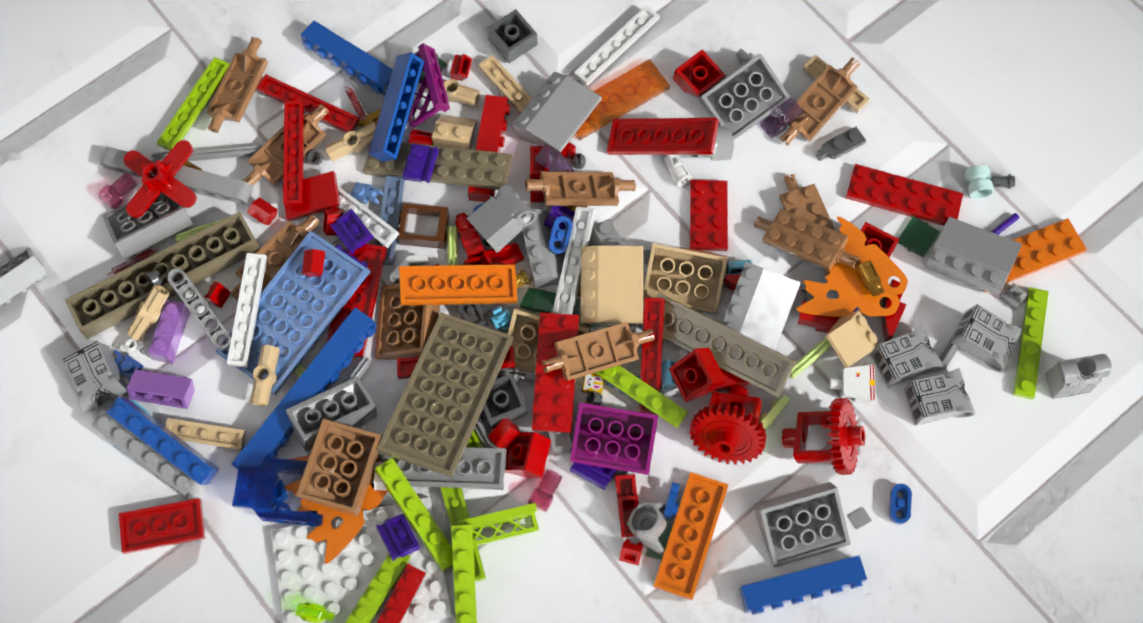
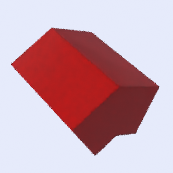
[450,54,473,81]
[408,129,434,145]
[246,197,278,225]
[323,207,344,236]
[302,249,325,277]
[488,419,520,449]

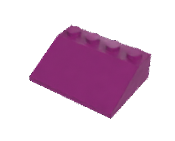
[570,403,658,475]

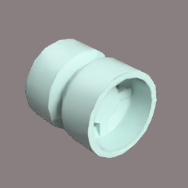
[965,165,994,199]

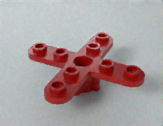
[123,140,197,218]

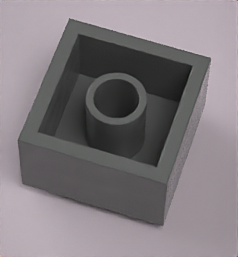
[487,9,538,63]
[483,373,527,429]

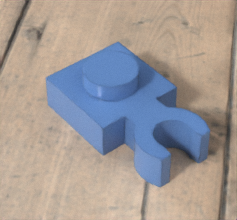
[350,182,383,204]

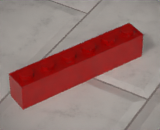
[468,95,511,202]

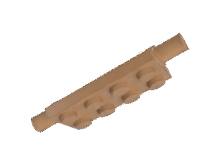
[206,37,269,133]
[780,57,860,146]
[242,104,329,186]
[525,171,636,206]
[779,174,836,276]
[754,209,860,270]
[229,214,320,301]
[542,322,655,381]

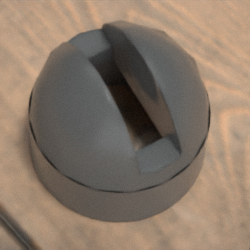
[307,150,323,165]
[571,153,586,169]
[146,271,163,286]
[586,391,603,406]

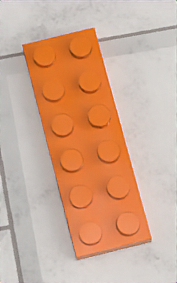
[984,218,1087,292]
[399,265,518,305]
[653,472,729,601]

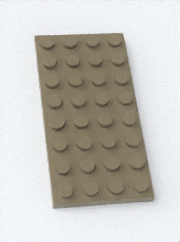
[377,312,513,478]

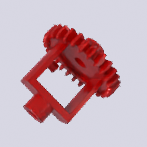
[689,385,767,465]
[782,398,866,475]

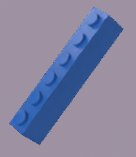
[300,20,393,96]
[368,52,424,162]
[107,397,220,485]
[739,555,867,615]

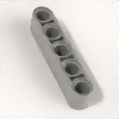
[168,268,231,351]

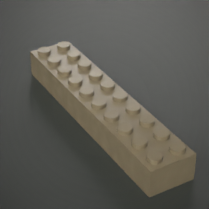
[65,211,260,339]

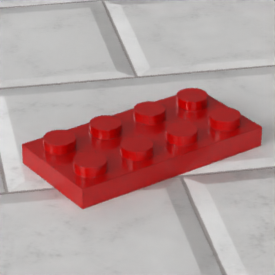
[690,180,728,252]
[119,498,205,554]

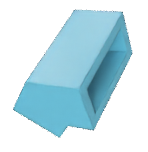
[726,260,752,275]
[661,360,677,389]

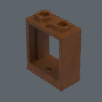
[396,203,450,249]

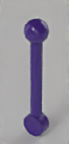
[335,244,368,268]

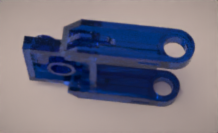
[232,457,324,527]

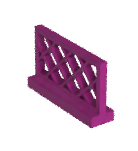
[408,43,450,128]

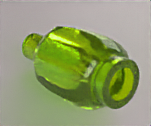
[295,601,335,623]

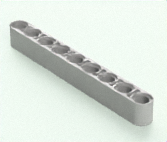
[100,147,253,204]

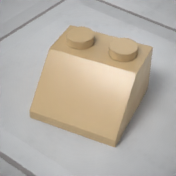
[432,114,477,150]
[825,310,879,368]

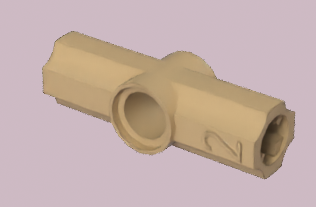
[425,79,480,107]
[325,123,376,162]
[127,285,170,341]
[249,345,280,407]

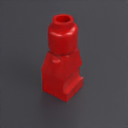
[455,213,485,259]

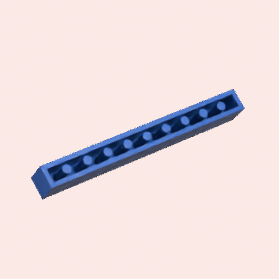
[231,307,377,482]

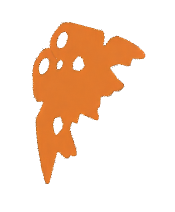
[796,216,908,317]
[276,455,388,564]

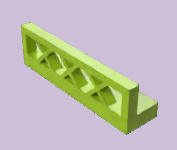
[455,503,539,547]

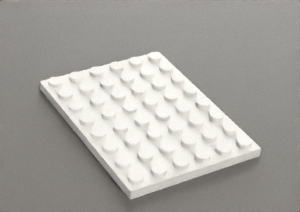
[271,497,453,623]

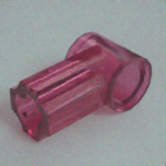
[98,172,138,209]
[528,469,562,512]

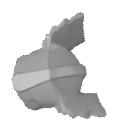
[627,502,667,556]

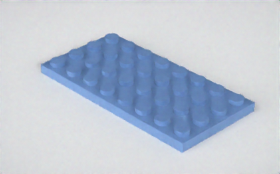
[216,231,370,395]

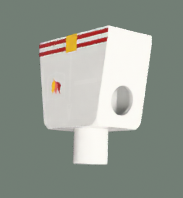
[829,365,876,406]

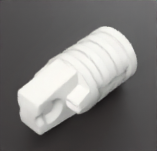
[664,155,692,187]

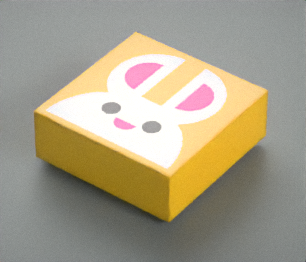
[583,373,604,395]

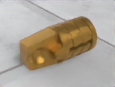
[856,260,885,297]

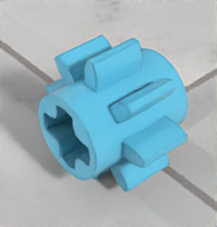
[489,306,512,331]

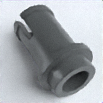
[990,174,1015,189]

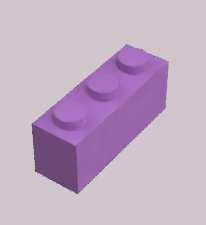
[148,299,190,364]
[127,369,195,409]

